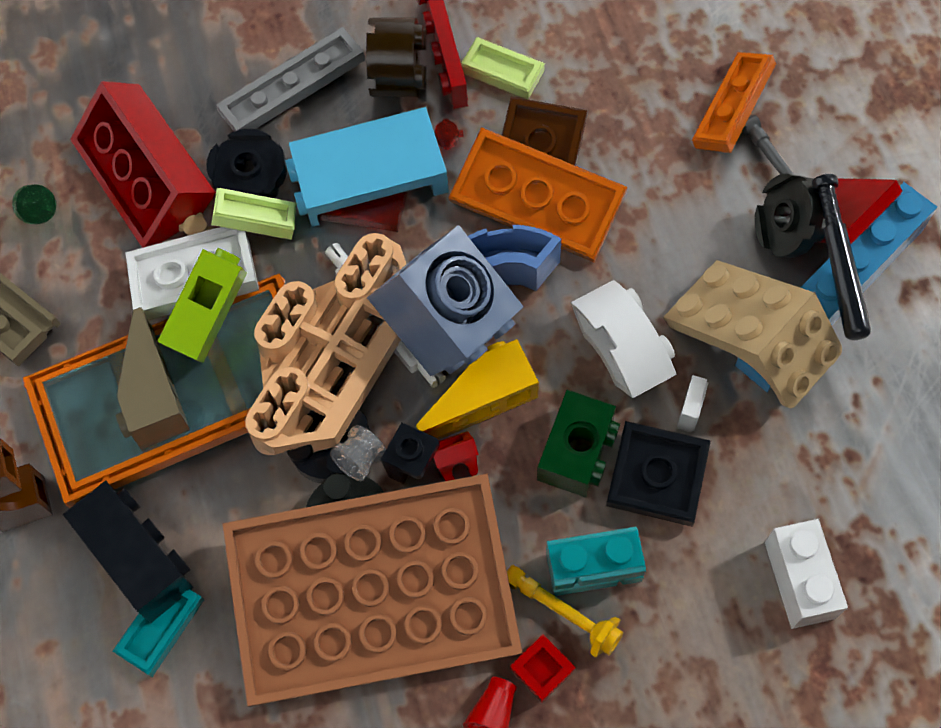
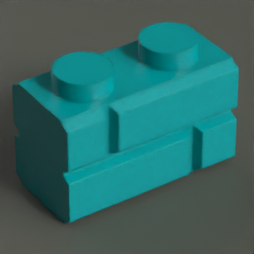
[546,526,646,596]

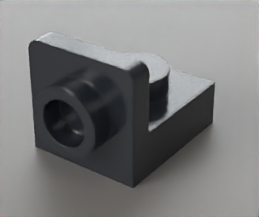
[380,422,440,484]

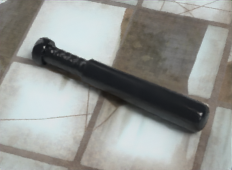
[812,174,871,341]

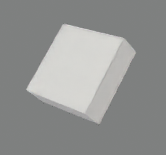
[677,375,708,433]

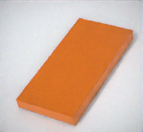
[448,127,627,263]

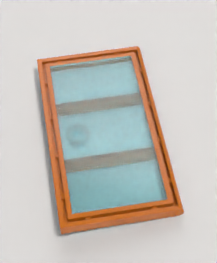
[23,273,334,509]

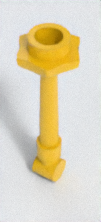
[507,564,624,657]

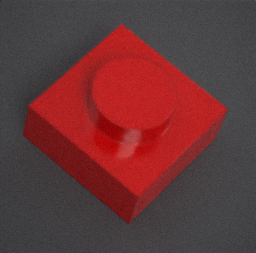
[510,634,576,703]

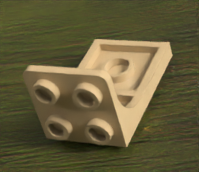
[664,260,842,408]

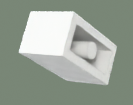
[764,519,848,629]

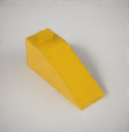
[416,339,539,440]

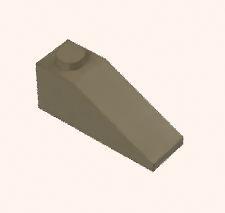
[115,307,190,450]

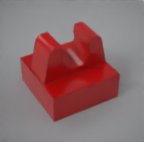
[432,431,479,481]

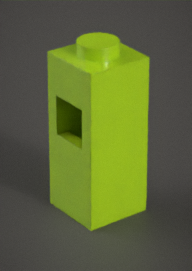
[157,248,247,363]

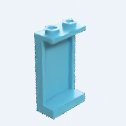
[285,107,449,227]

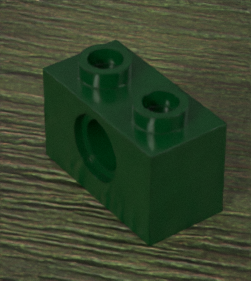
[537,390,620,498]

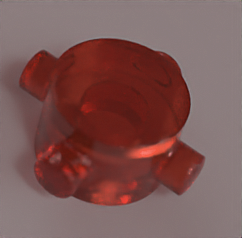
[434,118,464,150]

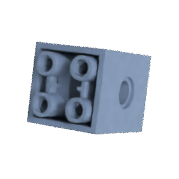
[367,225,524,376]

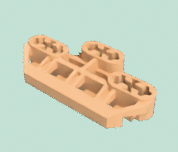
[245,233,406,455]

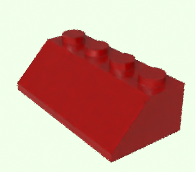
[70,81,216,248]

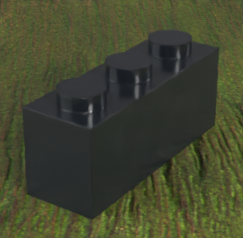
[62,480,194,623]

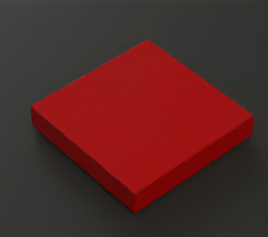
[820,178,903,244]

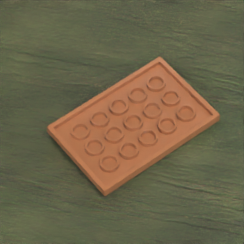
[222,473,522,707]

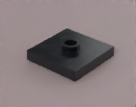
[606,421,711,527]

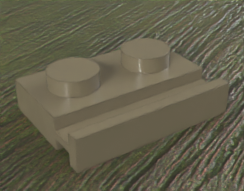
[0,273,61,367]

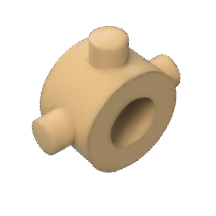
[179,213,214,236]

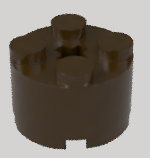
[366,18,427,97]

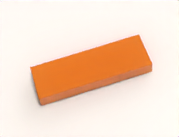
[692,52,776,153]

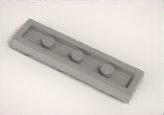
[216,27,366,131]

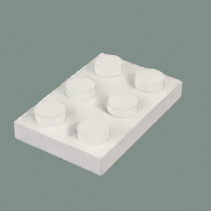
[125,227,259,320]

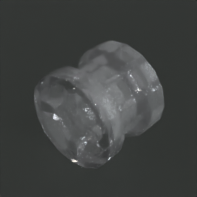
[330,425,386,481]

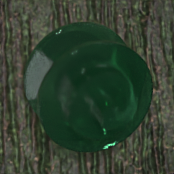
[12,184,57,224]

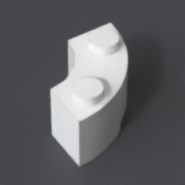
[570,280,677,398]

